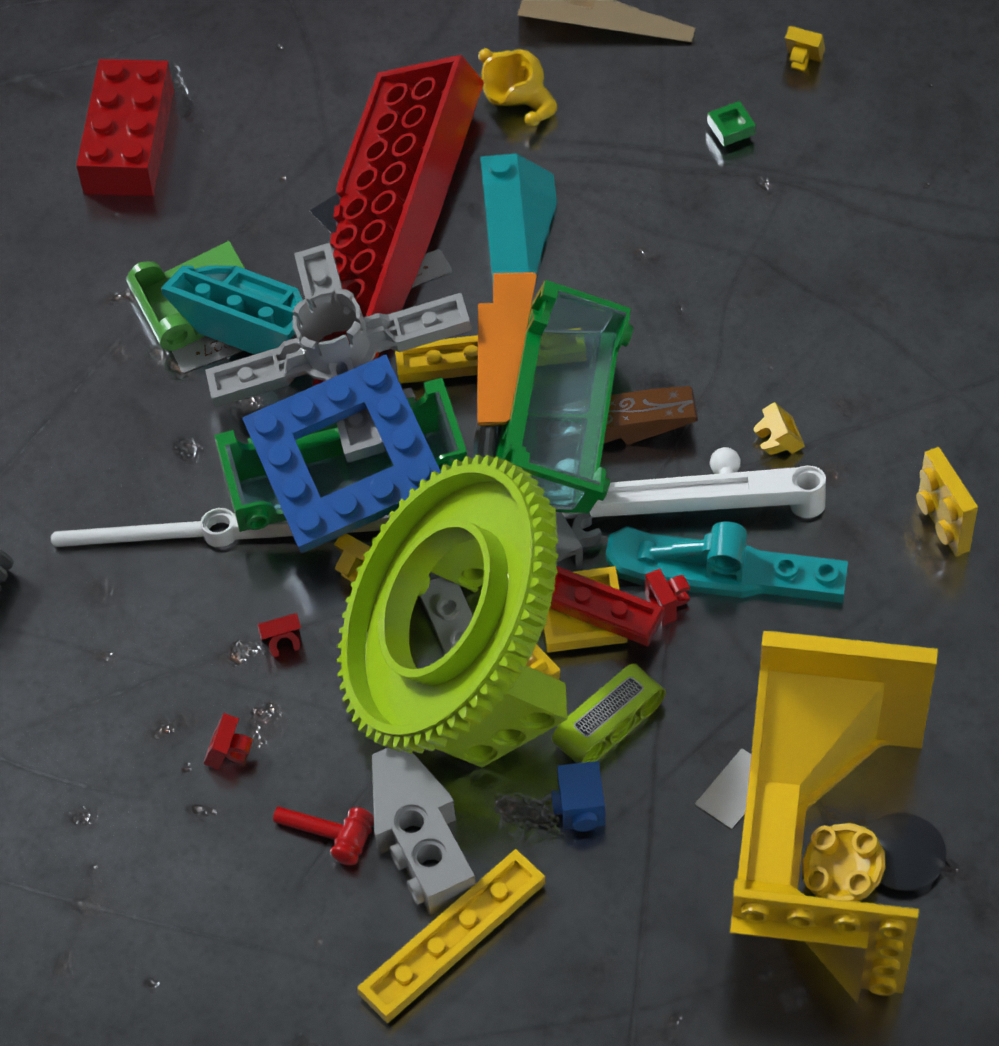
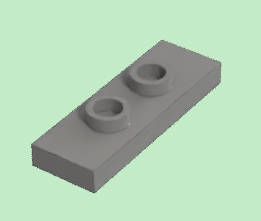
[419,577,473,655]

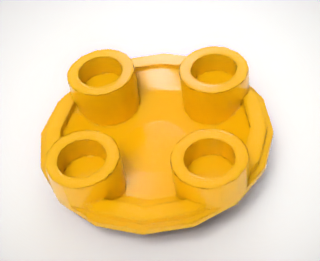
[802,823,885,902]

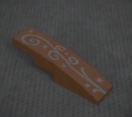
[535,386,698,454]

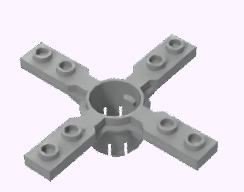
[205,243,472,463]

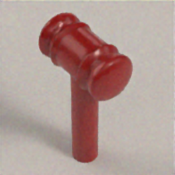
[273,806,374,865]

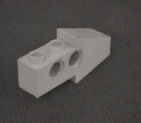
[372,748,476,916]

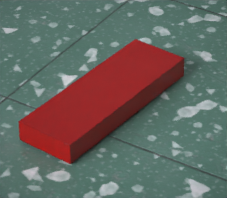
[550,566,665,646]

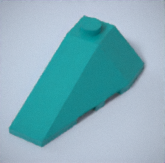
[480,153,557,284]

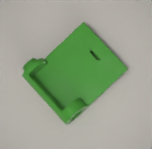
[127,241,245,351]

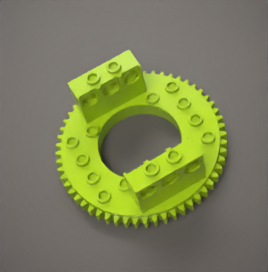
[337,455,568,767]

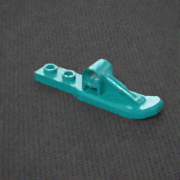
[606,521,848,603]

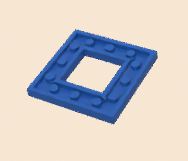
[242,355,441,553]

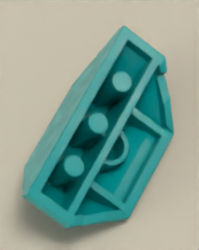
[161,265,303,354]

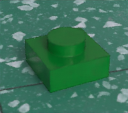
[707,101,756,146]

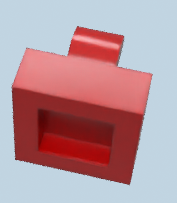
[645,569,690,626]
[257,613,301,657]
[203,713,253,770]

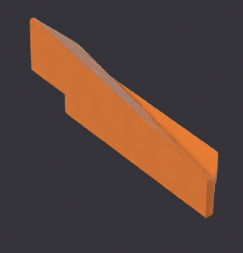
[477,272,537,426]

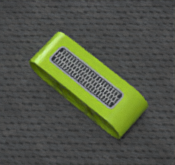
[552,664,666,763]

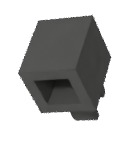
[556,512,601,572]

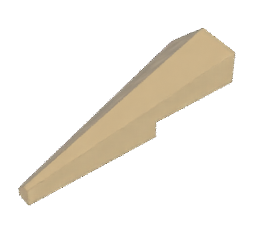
[518,0,696,42]

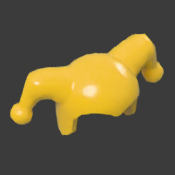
[478,49,557,127]

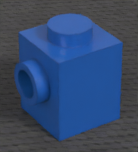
[551,761,606,831]

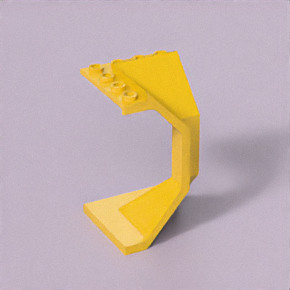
[730,631,938,1004]

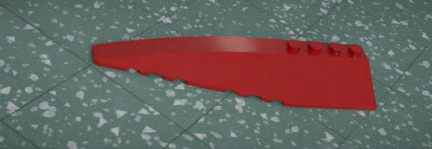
[312,55,484,387]

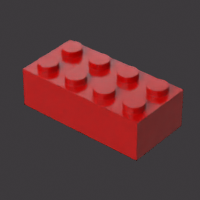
[76,59,174,196]

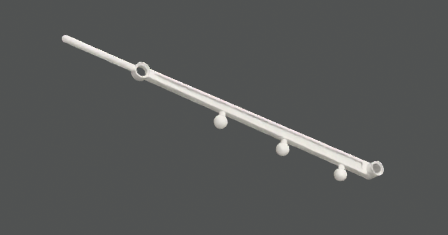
[51,447,826,547]

